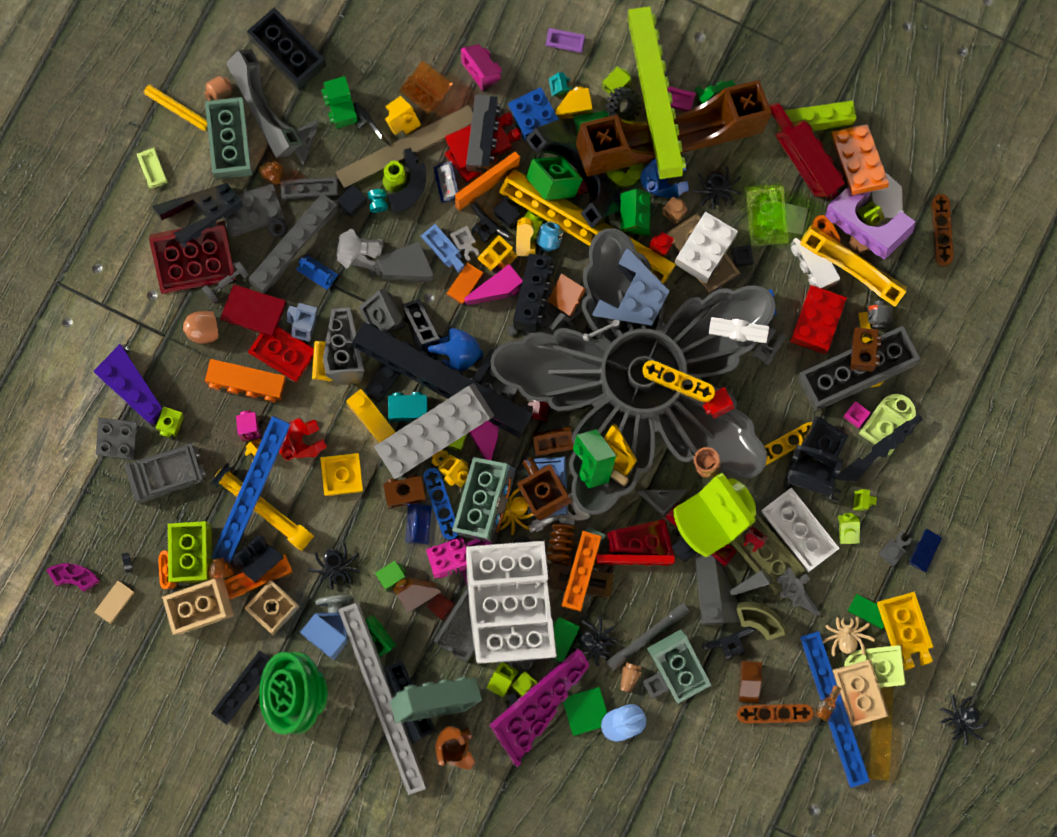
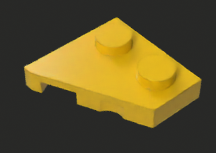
[604,424,637,477]

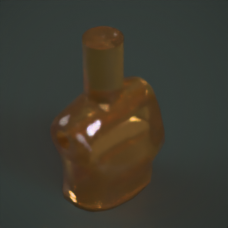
[815,685,842,722]

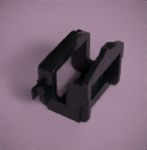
[784,445,844,502]

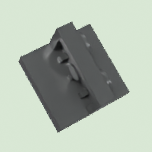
[359,289,406,333]

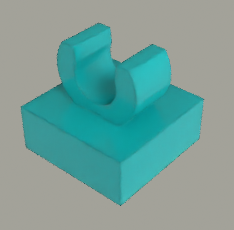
[549,72,572,97]

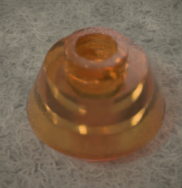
[259,161,283,185]
[208,558,234,580]

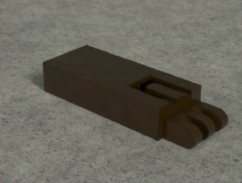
[547,564,614,599]

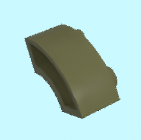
[736,602,787,640]

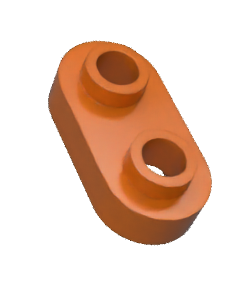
[812,215,840,243]
[158,550,177,589]

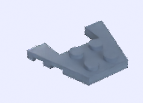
[592,248,670,325]

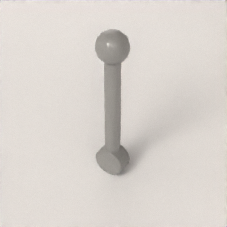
[583,320,620,341]

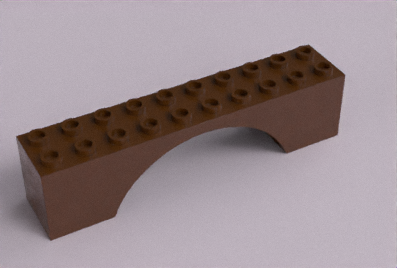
[576,80,772,177]

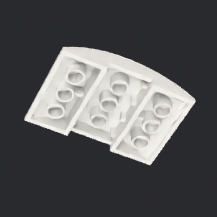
[466,541,556,664]

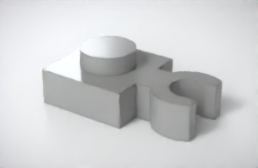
[450,226,479,262]

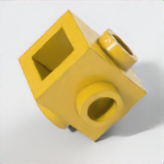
[438,455,470,488]

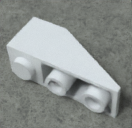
[791,238,840,290]

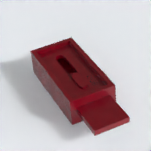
[769,103,845,199]

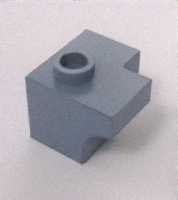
[287,303,317,342]

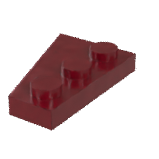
[611,519,674,556]

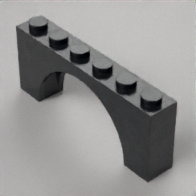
[526,118,621,228]

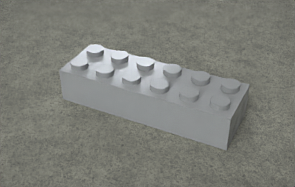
[374,383,495,479]

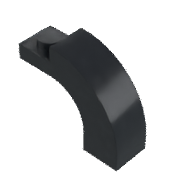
[387,148,427,216]

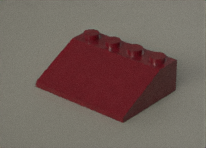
[149,220,236,294]

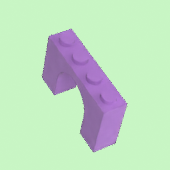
[825,187,916,260]

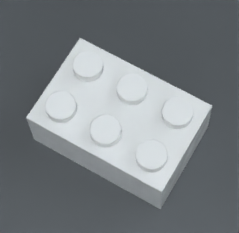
[674,212,738,284]

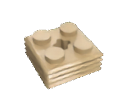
[245,580,299,635]

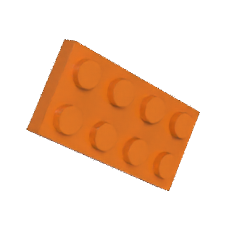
[831,124,889,195]

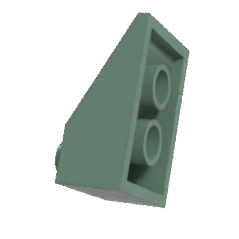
[647,630,711,704]

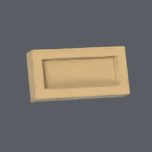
[95,581,135,624]

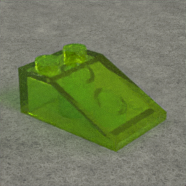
[744,183,788,246]

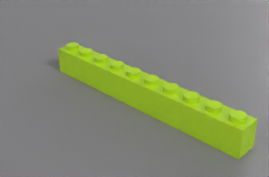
[628,6,686,179]

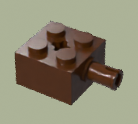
[517,457,573,521]

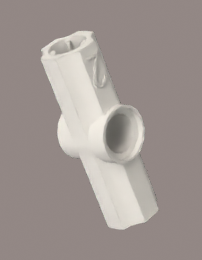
[709,317,769,343]

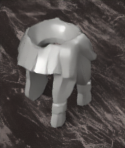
[337,229,383,271]

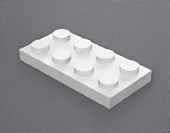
[760,488,839,573]

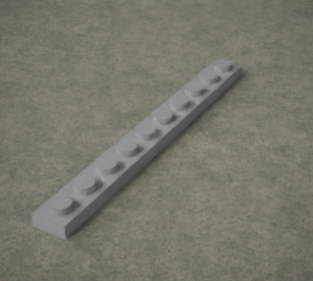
[338,602,428,795]

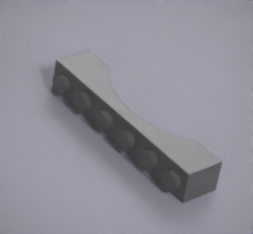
[226,49,302,158]
[249,193,338,294]

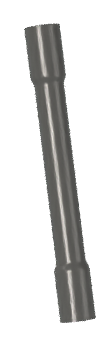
[606,603,690,671]

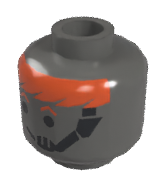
[868,301,893,328]

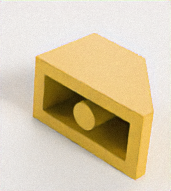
[555,87,592,120]

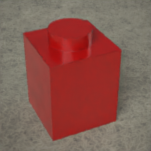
[702,387,734,419]

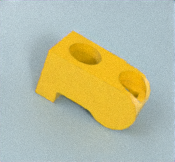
[516,217,535,256]

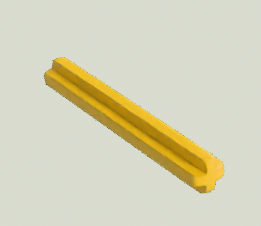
[144,85,208,131]

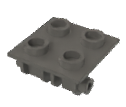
[96,417,139,459]

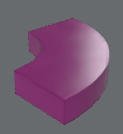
[46,563,101,592]

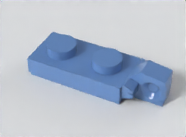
[421,224,464,273]

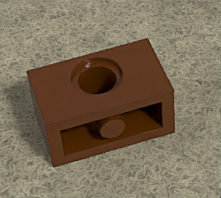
[383,474,426,509]

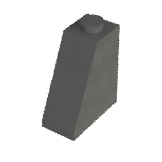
[374,242,434,282]

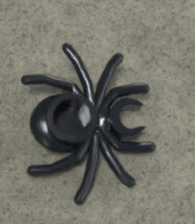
[693,166,742,210]
[309,542,360,590]
[571,616,618,668]
[940,695,989,746]

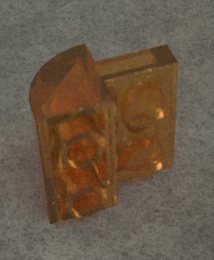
[399,61,453,113]

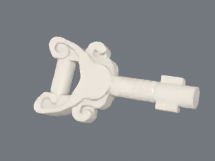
[528,493,590,533]

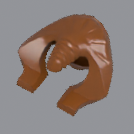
[436,726,475,770]

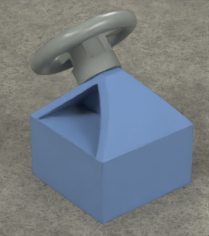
[300,595,354,660]

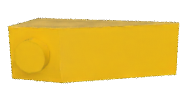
[346,389,396,443]

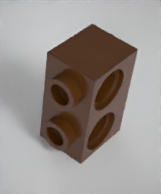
[850,327,881,372]
[533,427,574,456]

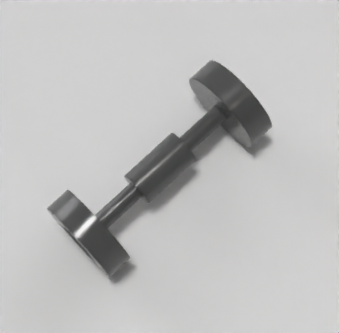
[202,261,249,304]

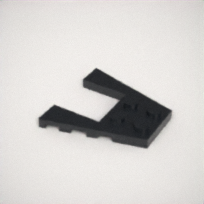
[152,183,244,248]

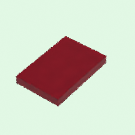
[220,284,287,337]

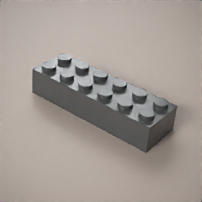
[798,326,920,412]

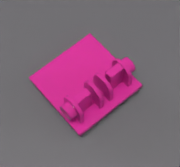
[426,537,467,579]

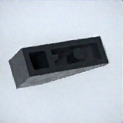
[402,299,440,357]

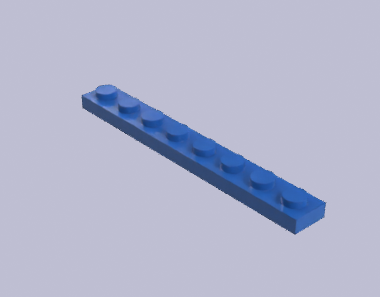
[211,416,291,566]
[800,631,870,788]

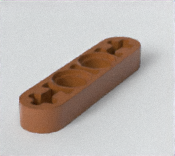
[736,704,814,724]

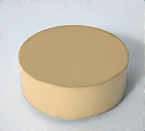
[610,470,629,487]

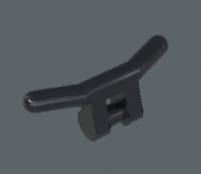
[470,201,514,243]
[701,626,757,661]

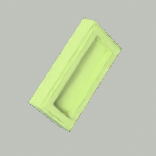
[137,148,168,189]

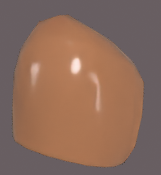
[183,311,218,344]

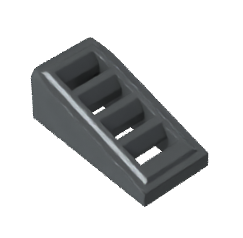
[730,569,773,595]

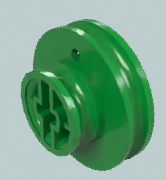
[259,652,328,734]

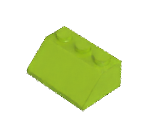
[168,521,213,583]

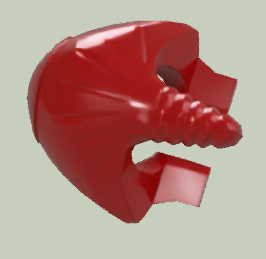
[279,418,327,461]

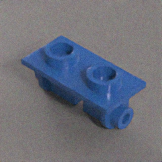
[296,255,338,290]

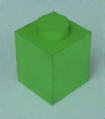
[375,561,407,592]

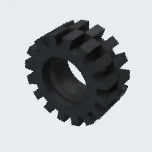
[605,87,642,121]

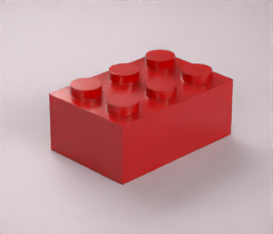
[790,285,847,355]

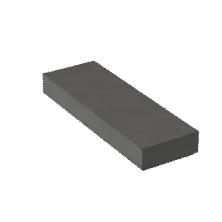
[281,177,339,200]

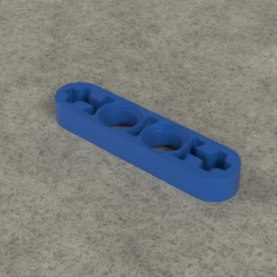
[424,468,458,541]

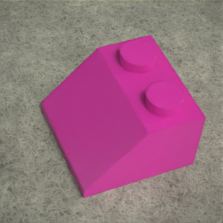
[461,44,502,91]

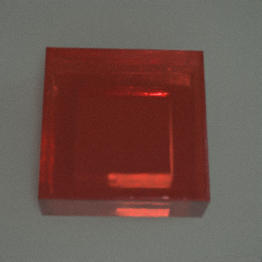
[427,593,454,620]

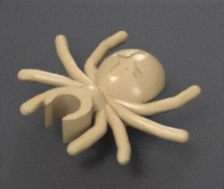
[822,616,875,656]

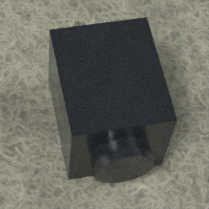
[337,185,367,218]

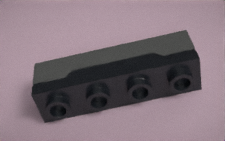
[466,94,501,173]

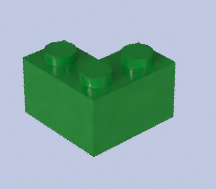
[321,76,357,129]
[573,429,616,488]

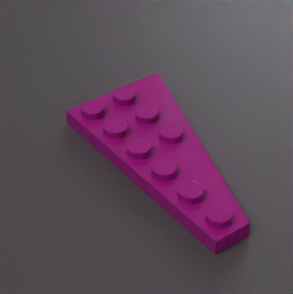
[490,649,589,767]

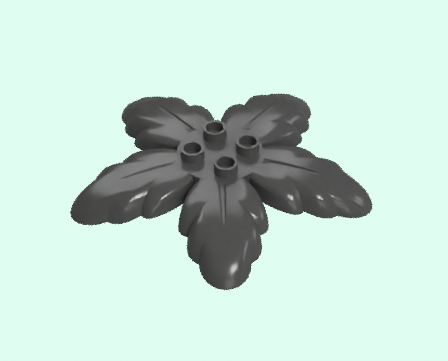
[491,228,775,514]

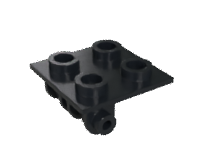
[231,534,284,582]

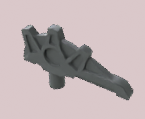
[776,567,820,615]

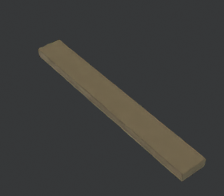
[336,105,473,189]

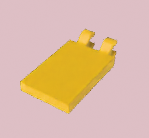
[877,592,933,671]

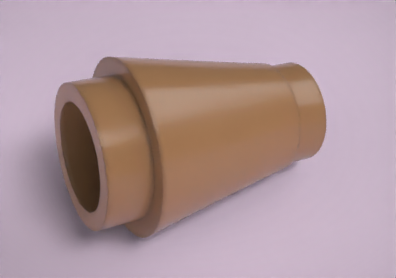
[620,662,642,693]

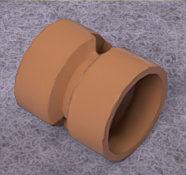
[694,447,721,478]

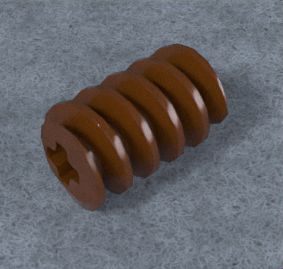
[546,523,577,565]

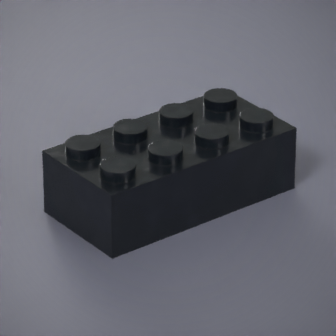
[247,7,326,91]

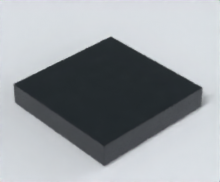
[801,416,849,469]

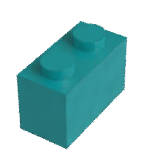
[388,392,427,422]

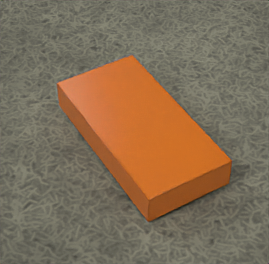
[447,263,483,305]

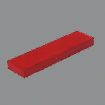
[596,554,675,566]

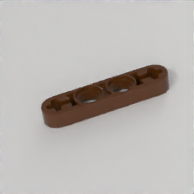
[931,194,954,267]

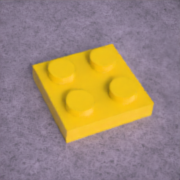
[320,453,363,496]

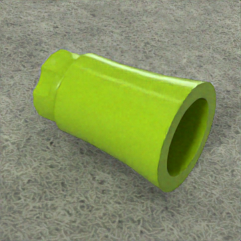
[383,160,409,193]

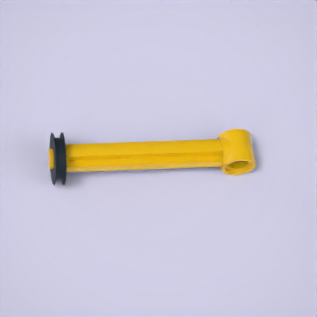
[211,463,314,551]

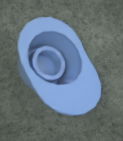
[601,704,646,741]

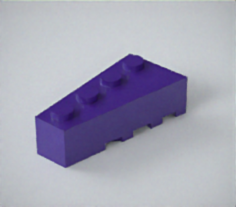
[93,344,162,426]

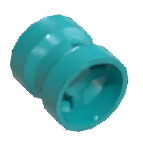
[367,189,388,213]

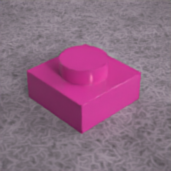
[843,401,871,428]

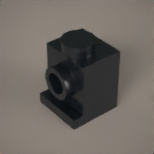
[493,196,521,229]

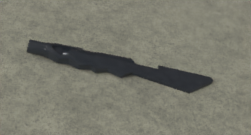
[836,414,923,482]

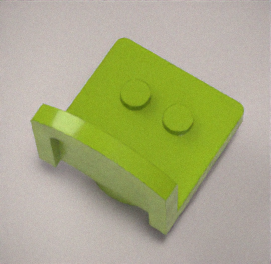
[673,473,756,557]

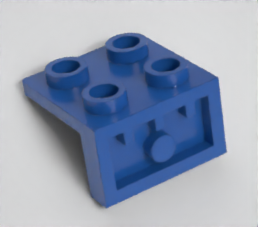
[508,88,558,142]

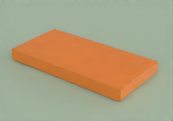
[455,152,520,211]

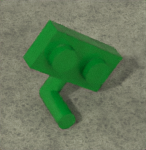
[694,80,736,103]

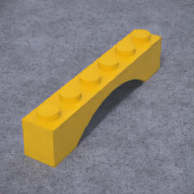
[800,224,906,307]

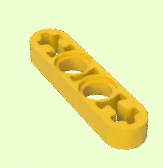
[642,360,715,402]
[764,422,813,466]

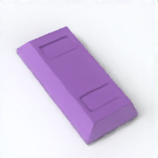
[546,28,586,53]

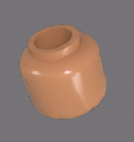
[204,76,233,101]

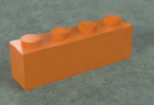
[205,359,287,403]

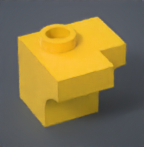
[385,96,421,136]
[477,235,517,271]

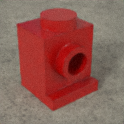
[649,231,674,258]

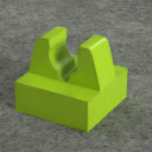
[853,489,877,511]

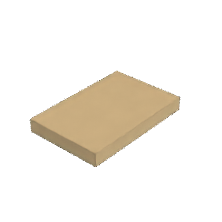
[833,659,889,727]

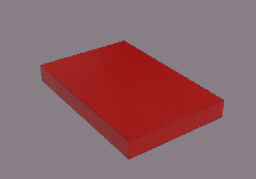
[248,326,314,383]

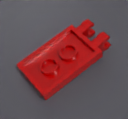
[445,112,521,170]

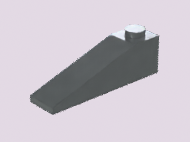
[323,308,364,385]
[694,552,740,626]

